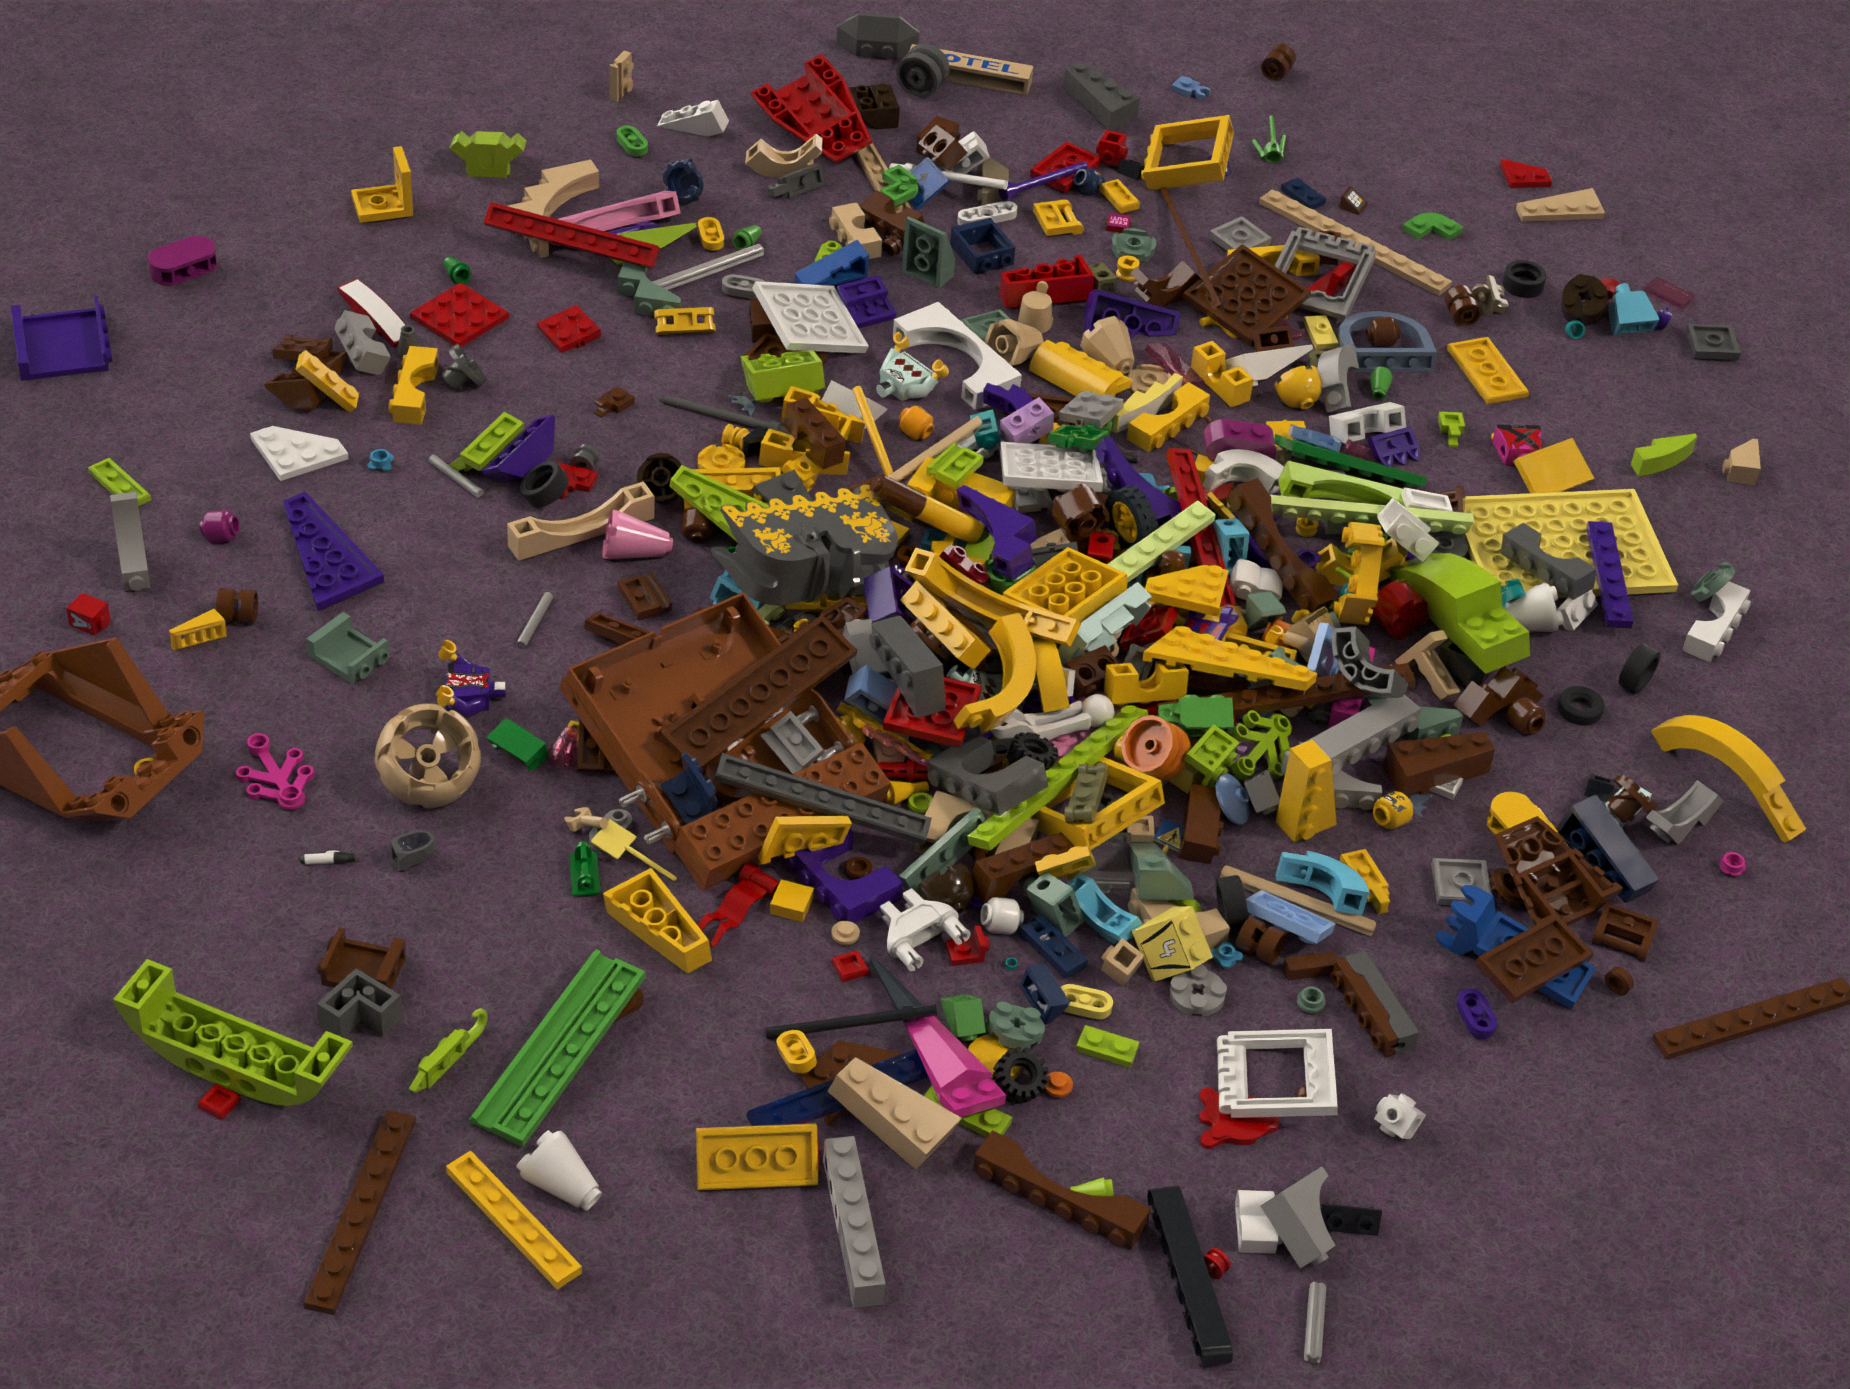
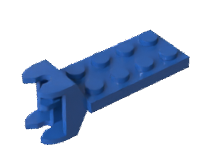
[1436,885,1596,1009]

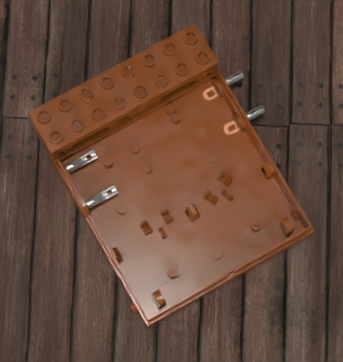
[560,592,891,891]

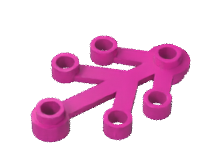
[236,733,314,810]

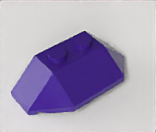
[481,415,555,481]

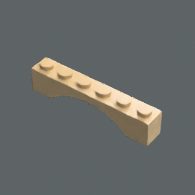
[507,482,654,561]

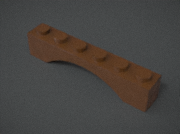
[1226,478,1340,613]
[973,1130,1151,1250]

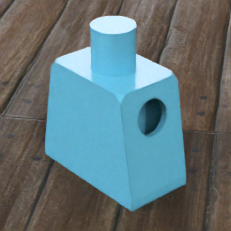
[1608,283,1659,335]
[1213,518,1249,575]

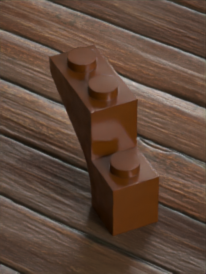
[1453,666,1544,726]

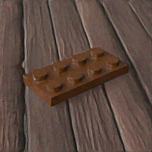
[1475,914,1594,1004]

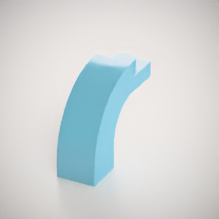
[1275,851,1369,916]

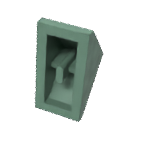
[1245,591,1286,630]

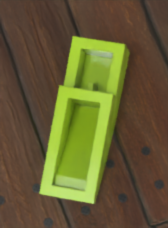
[1631,434,1697,477]

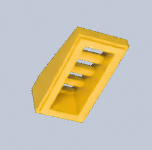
[169,609,227,651]

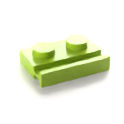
[926,442,984,489]

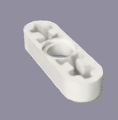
[957,201,1017,225]

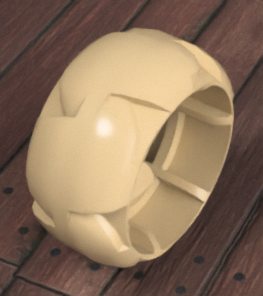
[375,703,481,809]

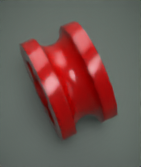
[1203,1248,1231,1279]

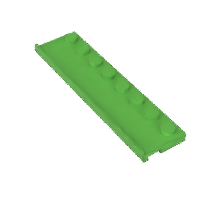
[469,949,646,1147]

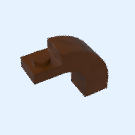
[1130,260,1201,307]

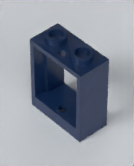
[950,218,1016,274]

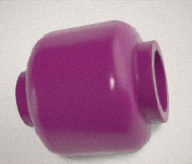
[200,510,240,543]

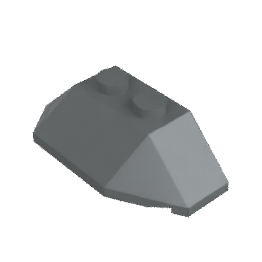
[836,13,920,59]

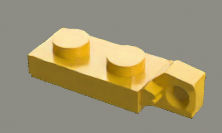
[1339,849,1390,915]

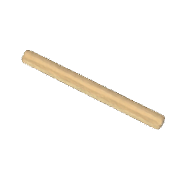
[1220,865,1376,936]

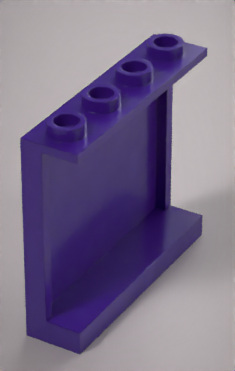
[11,296,113,381]

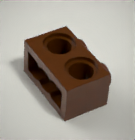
[918,125,968,171]
[1063,645,1119,700]

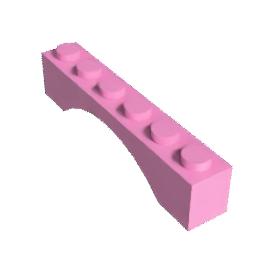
[549,191,681,246]

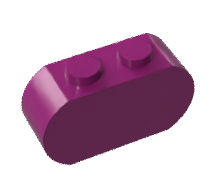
[148,235,217,286]
[1203,419,1276,462]

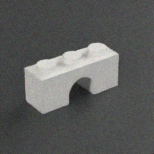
[1329,402,1406,443]

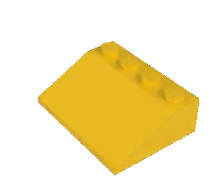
[1003,547,1127,645]

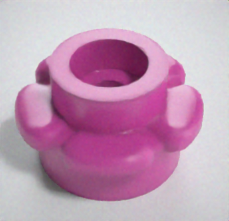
[1719,852,1746,877]

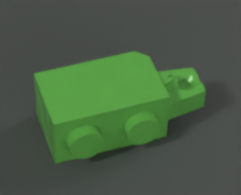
[1158,695,1234,737]

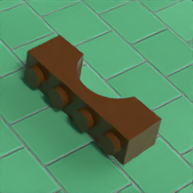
[971,832,1075,903]

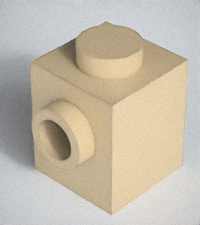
[1101,938,1144,986]

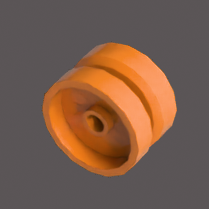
[1122,715,1191,781]

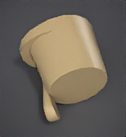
[1017,281,1053,333]

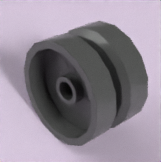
[896,43,950,98]

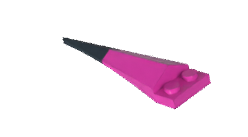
[869,955,1006,1117]

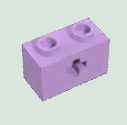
[1000,397,1054,444]

